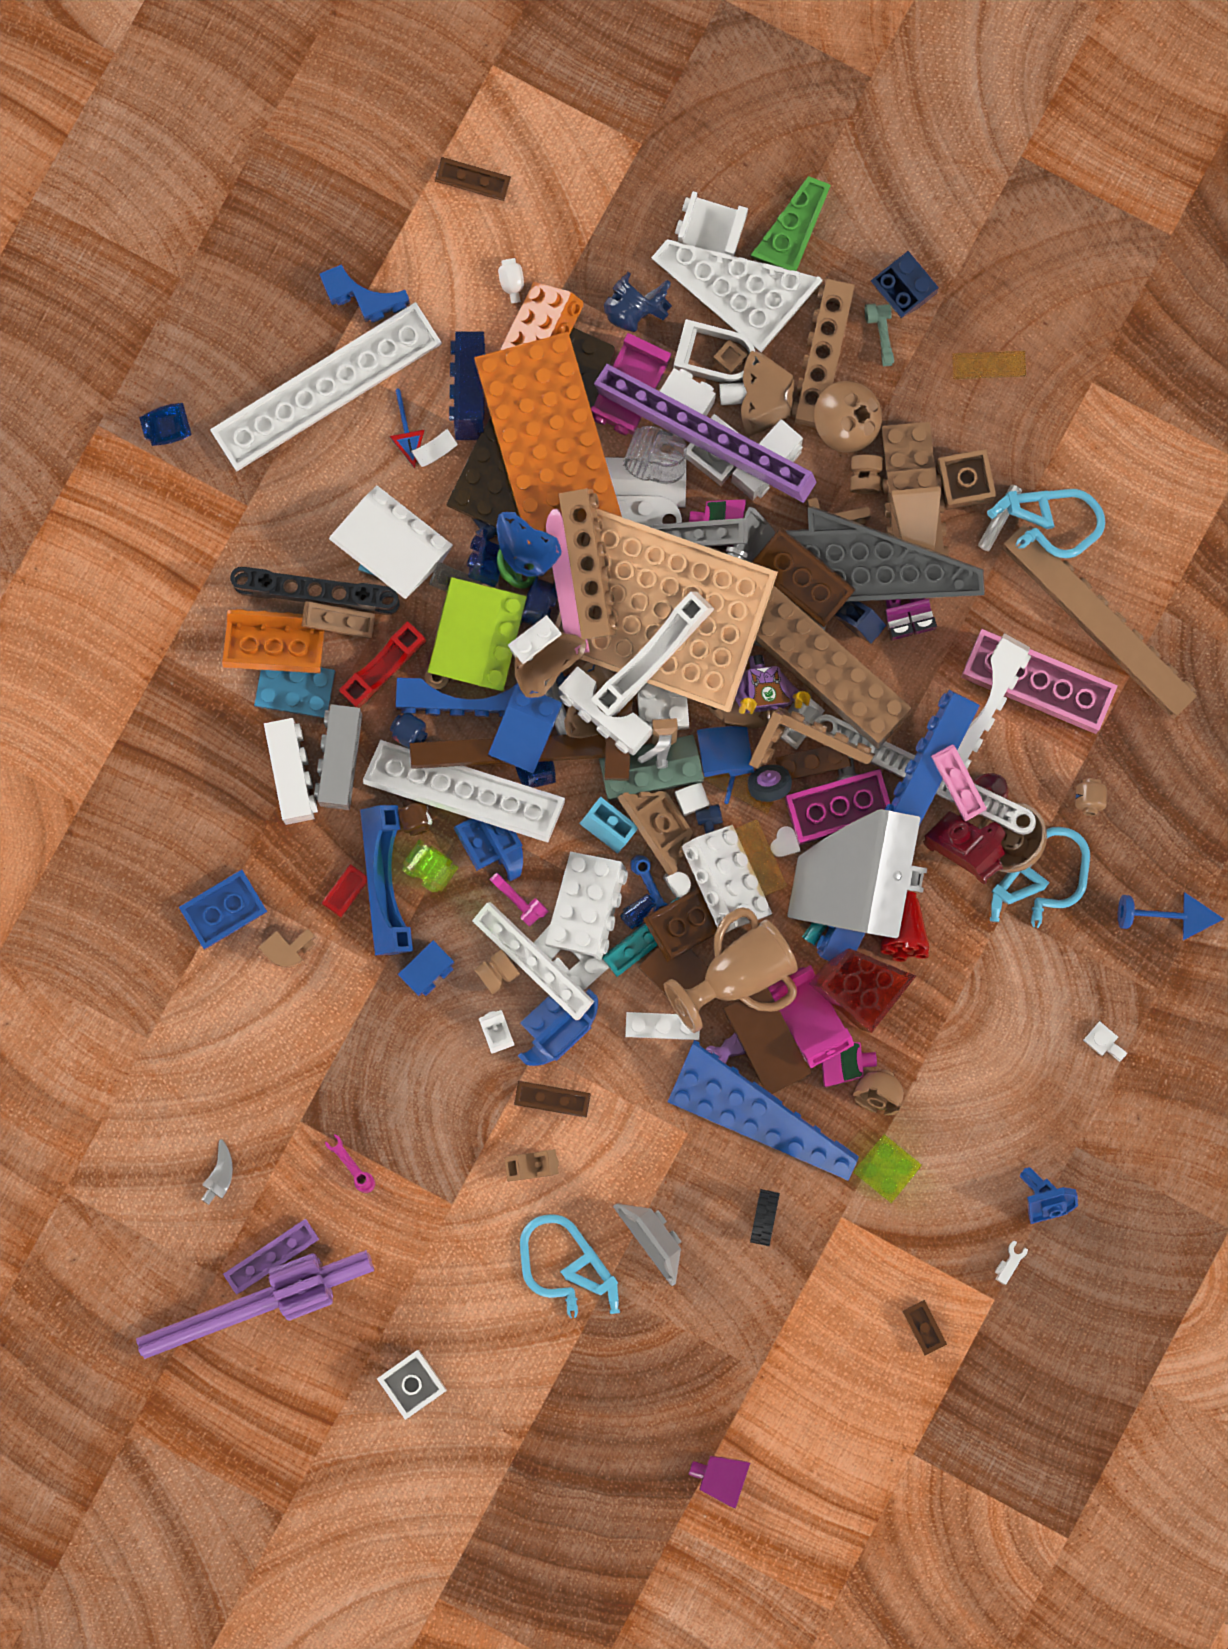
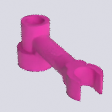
[490,873,549,927]
[325,1134,375,1193]

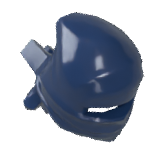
[604,271,672,332]

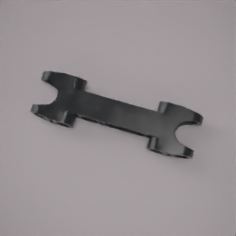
[230,567,400,615]

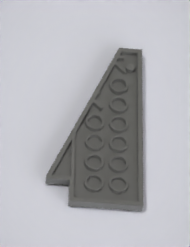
[786,506,985,604]

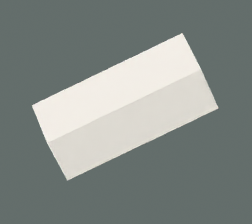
[605,457,686,508]

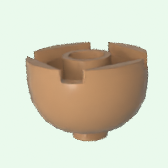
[853,1070,904,1116]

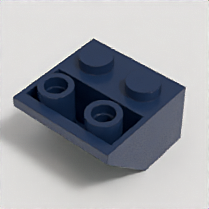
[870,251,939,318]

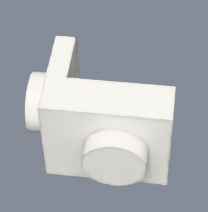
[479,1010,514,1054]

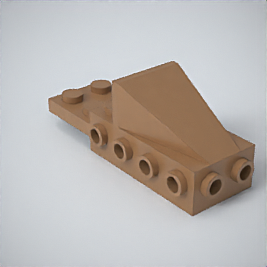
[881,422,949,557]

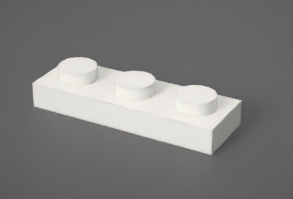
[625,1012,700,1040]

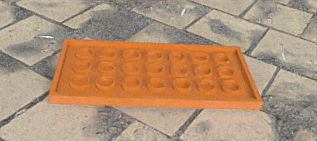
[474,332,622,545]

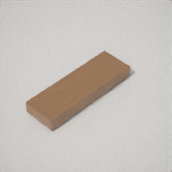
[302,602,375,639]

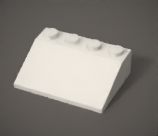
[329,486,453,599]

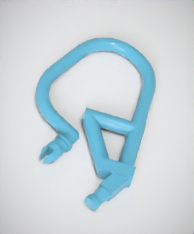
[987,489,1105,558]
[990,827,1090,928]
[520,1214,620,1318]

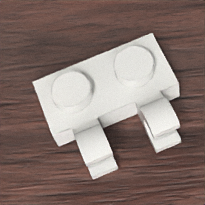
[553,952,609,990]

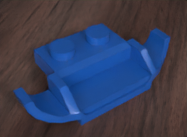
[453,818,523,882]
[518,989,598,1066]

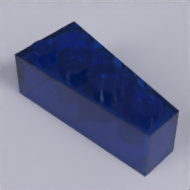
[449,331,485,440]

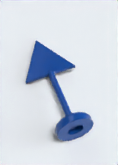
[1118,892,1224,940]

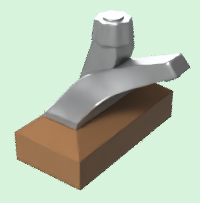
[638,718,678,769]

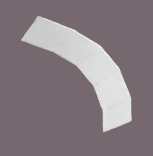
[412,429,458,467]

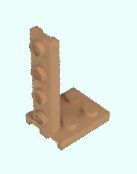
[749,707,875,769]

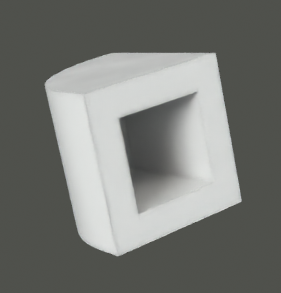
[675,783,711,817]

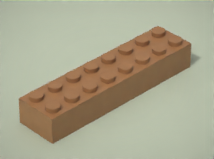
[755,585,912,749]

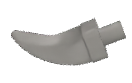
[201,1139,233,1205]

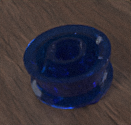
[520,576,558,625]

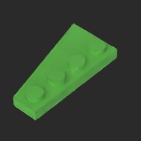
[750,176,831,271]

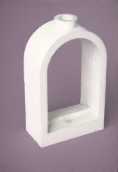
[673,319,759,383]

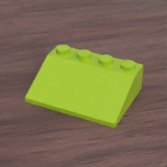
[427,577,527,691]

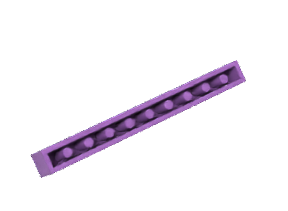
[594,364,817,503]

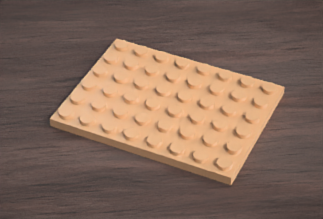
[555,508,778,712]

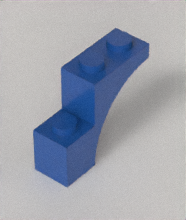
[319,264,410,322]

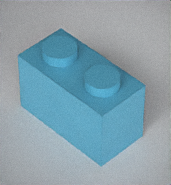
[579,797,638,854]

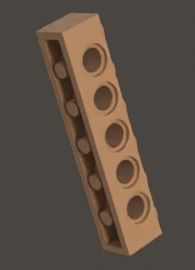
[791,279,855,428]
[559,488,618,640]

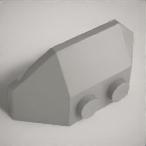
[613,1204,682,1287]

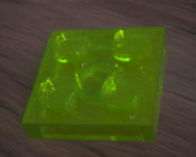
[853,1134,922,1203]

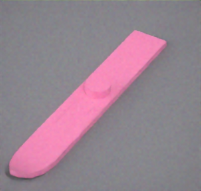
[546,509,589,654]

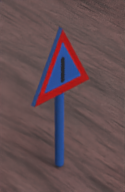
[389,388,425,469]

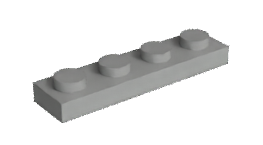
[653,518,748,547]

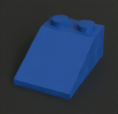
[488,684,562,774]

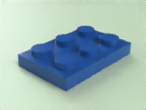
[179,870,268,950]

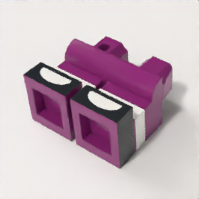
[885,598,937,641]

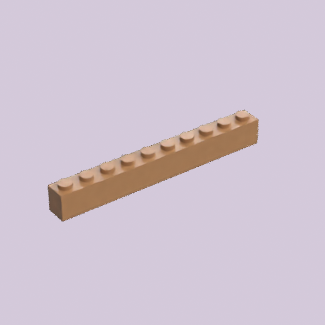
[1002,524,1197,720]

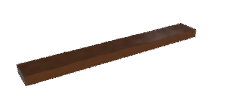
[410,734,606,769]

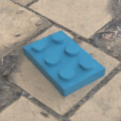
[254,668,336,718]

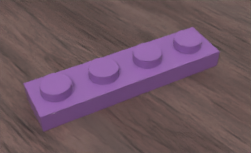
[223,1219,320,1295]

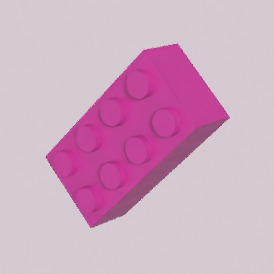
[785,769,890,845]

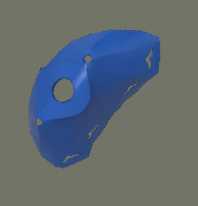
[496,512,561,576]

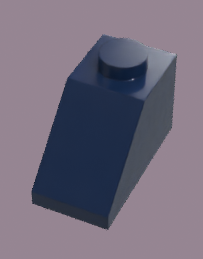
[834,601,887,644]

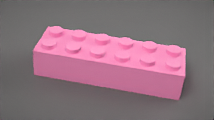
[961,629,1117,734]

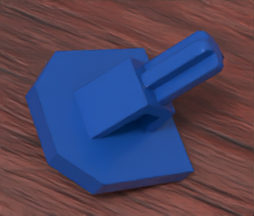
[1020,1167,1078,1224]

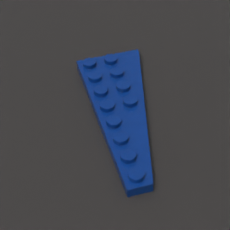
[668,1040,859,1181]

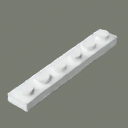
[472,902,594,1020]

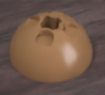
[814,381,882,453]
[978,803,1047,873]

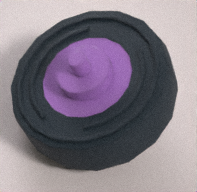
[748,765,792,802]

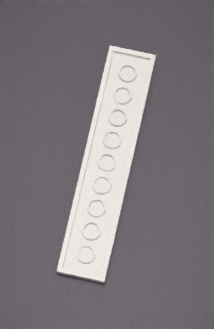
[210,302,442,472]

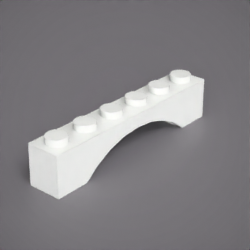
[591,591,714,716]
[957,633,1031,769]

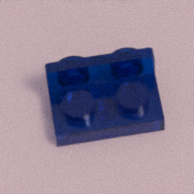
[467,529,500,588]

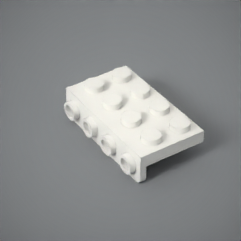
[682,825,772,933]
[545,852,628,960]

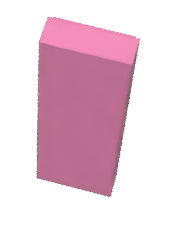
[931,744,987,821]

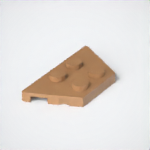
[617,791,693,876]

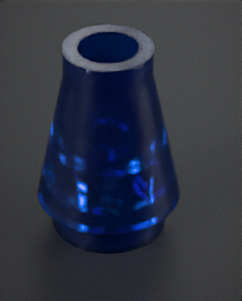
[620,894,656,929]

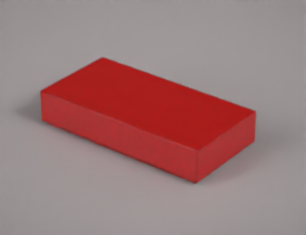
[321,864,368,918]

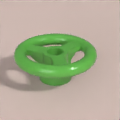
[497,549,536,589]

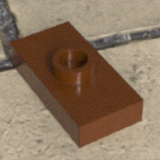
[902,1300,947,1356]

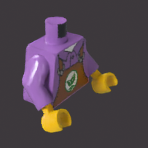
[735,655,811,714]

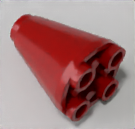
[880,891,929,962]

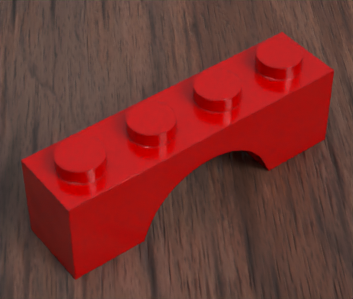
[339,621,426,708]

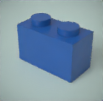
[398,940,454,997]

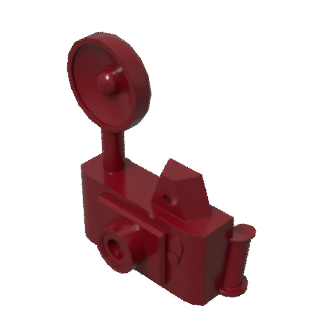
[923,773,1009,884]

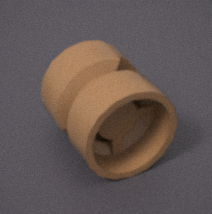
[850,455,883,494]
[474,949,520,995]

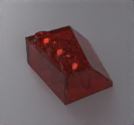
[809,948,916,1033]

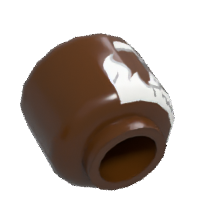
[398,799,432,836]

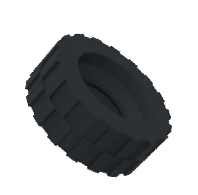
[750,1189,780,1246]

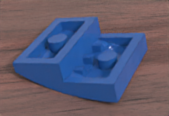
[697,726,754,777]

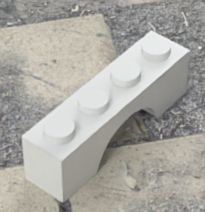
[558,666,653,756]

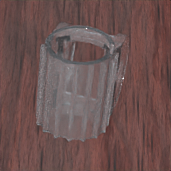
[623,426,687,484]

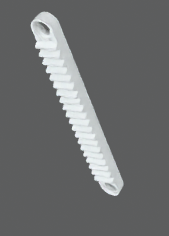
[815,714,1036,835]

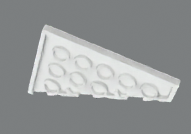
[651,239,823,352]

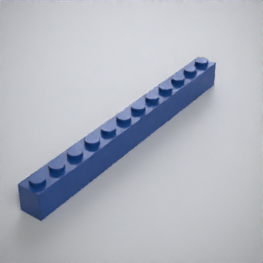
[817,689,980,969]

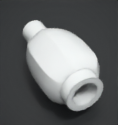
[498,258,524,304]

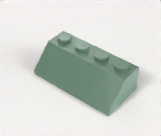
[599,735,704,802]

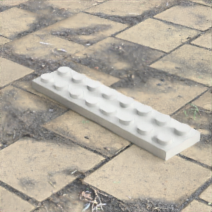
[363,740,565,842]

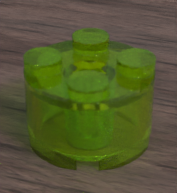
[402,839,459,892]

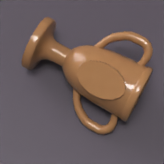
[663,907,798,1033]

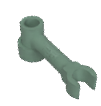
[864,303,894,367]

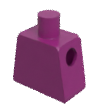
[688,1456,750,1509]

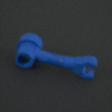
[630,855,668,912]

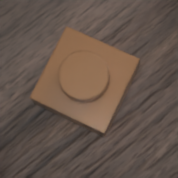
[713,339,748,375]

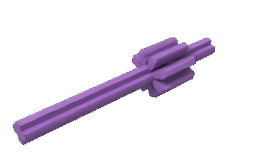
[136,1250,374,1359]

